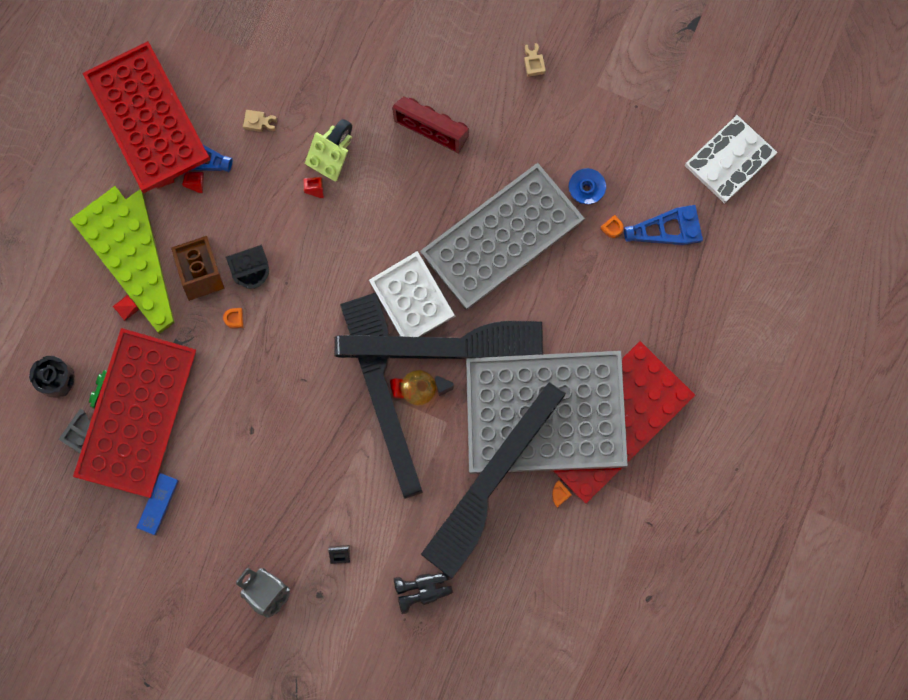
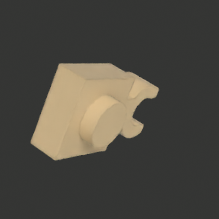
[524,43,546,77]
[243,110,277,132]

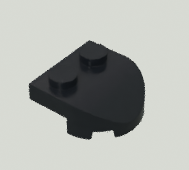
[226,244,269,289]

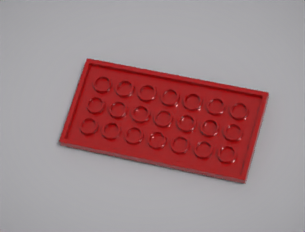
[82,41,210,194]
[73,328,196,498]
[552,341,695,504]

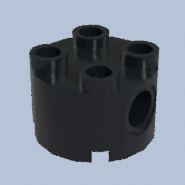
[29,356,75,398]

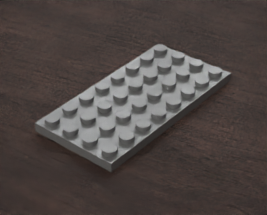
[420,163,585,310]

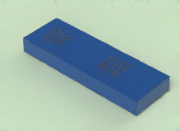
[137,473,179,535]

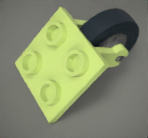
[305,119,352,182]

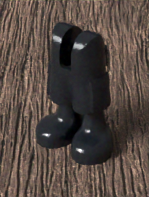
[393,573,453,614]

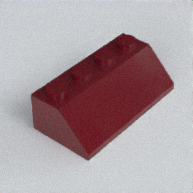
[392,96,469,154]

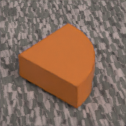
[552,480,572,508]

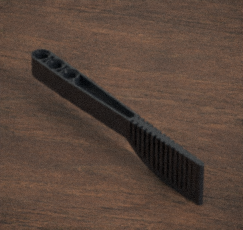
[340,292,423,499]
[334,321,543,359]
[420,382,566,579]

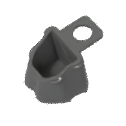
[236,568,290,618]

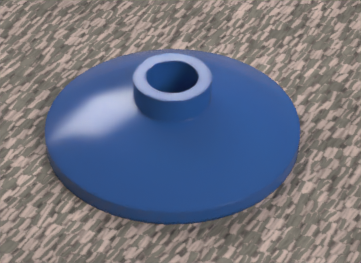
[569,168,606,204]

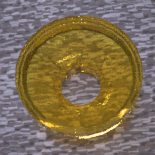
[401,370,436,405]

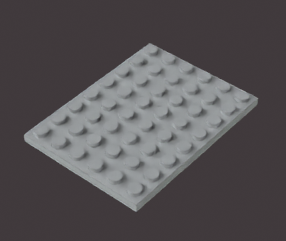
[466,351,628,474]

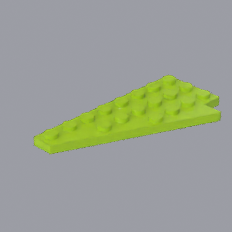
[70,186,175,334]

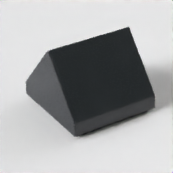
[435,376,454,396]
[328,545,350,564]

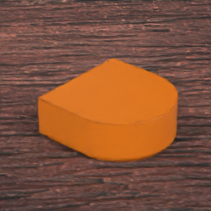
[600,215,624,238]
[223,308,244,328]

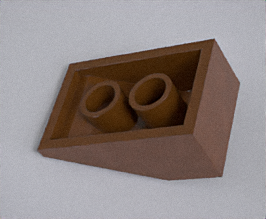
[171,236,225,301]

